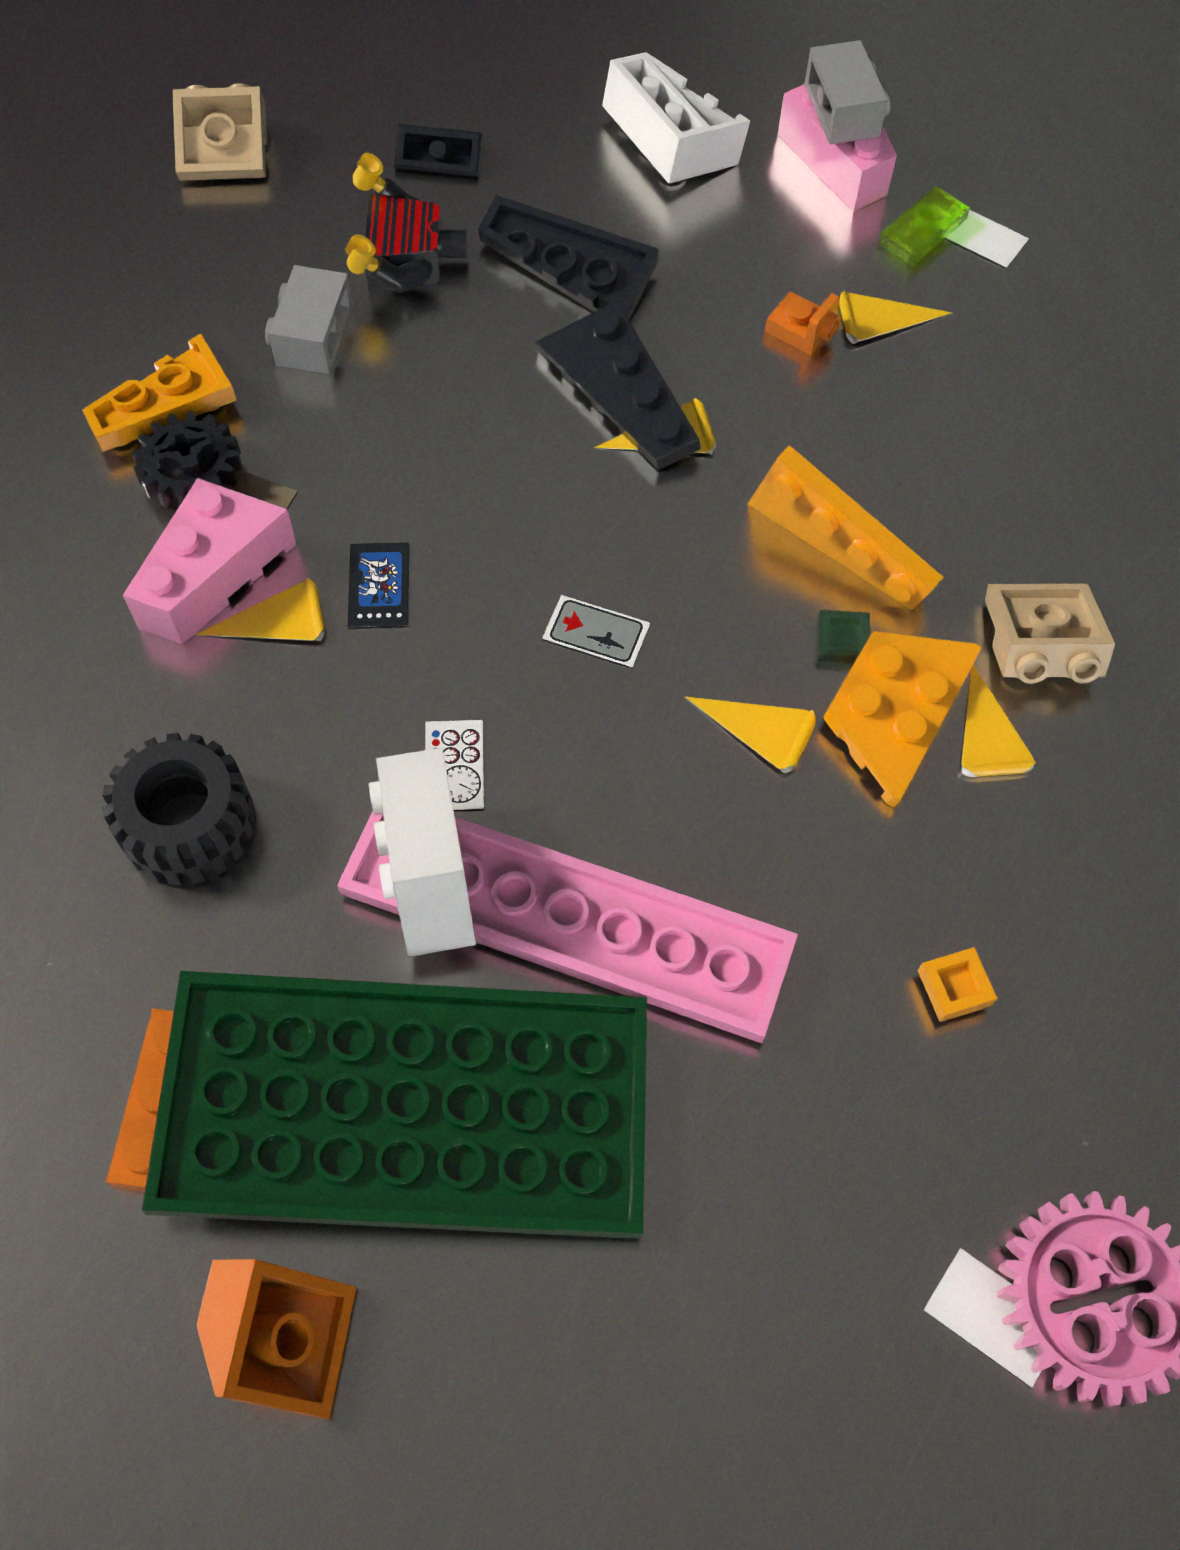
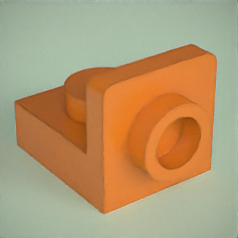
[764,291,841,356]

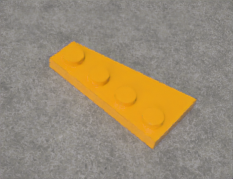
[747,445,943,610]

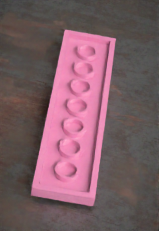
[337,811,798,1044]

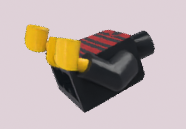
[345,153,468,293]

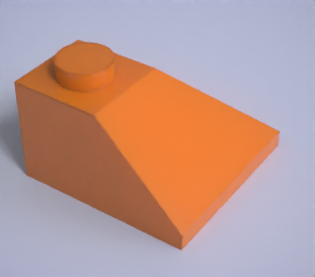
[197,1259,357,1419]

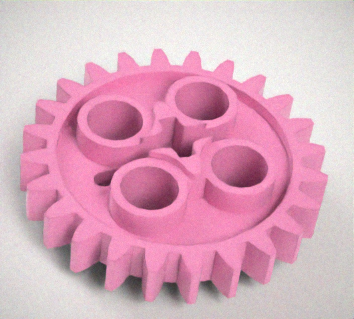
[997,1191,1180,1407]

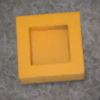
[917,947,998,1022]

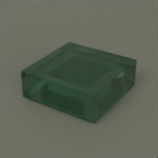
[817,610,870,663]

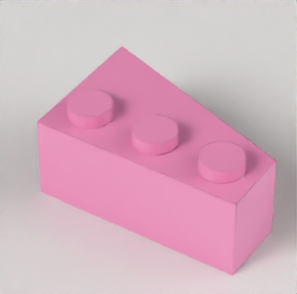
[778,84,897,213]
[123,478,297,645]

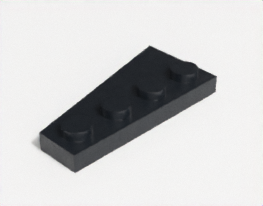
[478,195,659,320]
[535,301,701,470]

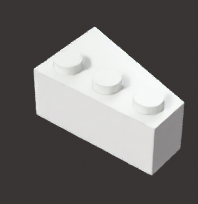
[602,52,750,184]
[369,748,476,957]

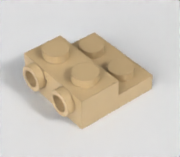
[173,83,267,181]
[985,584,1115,684]

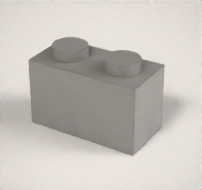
[804,40,890,145]
[265,265,353,375]

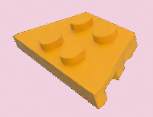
[823,631,982,808]

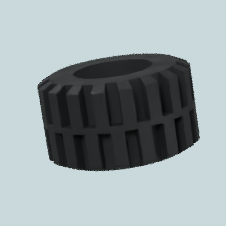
[102,733,255,885]

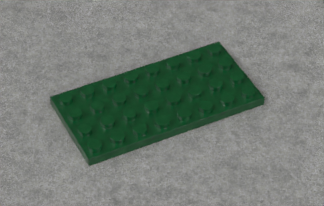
[142,971,647,1239]

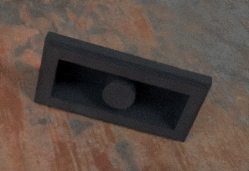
[394,124,486,178]

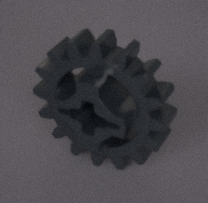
[132,411,243,507]

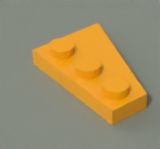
[82,333,237,452]

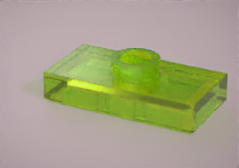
[878,186,970,267]

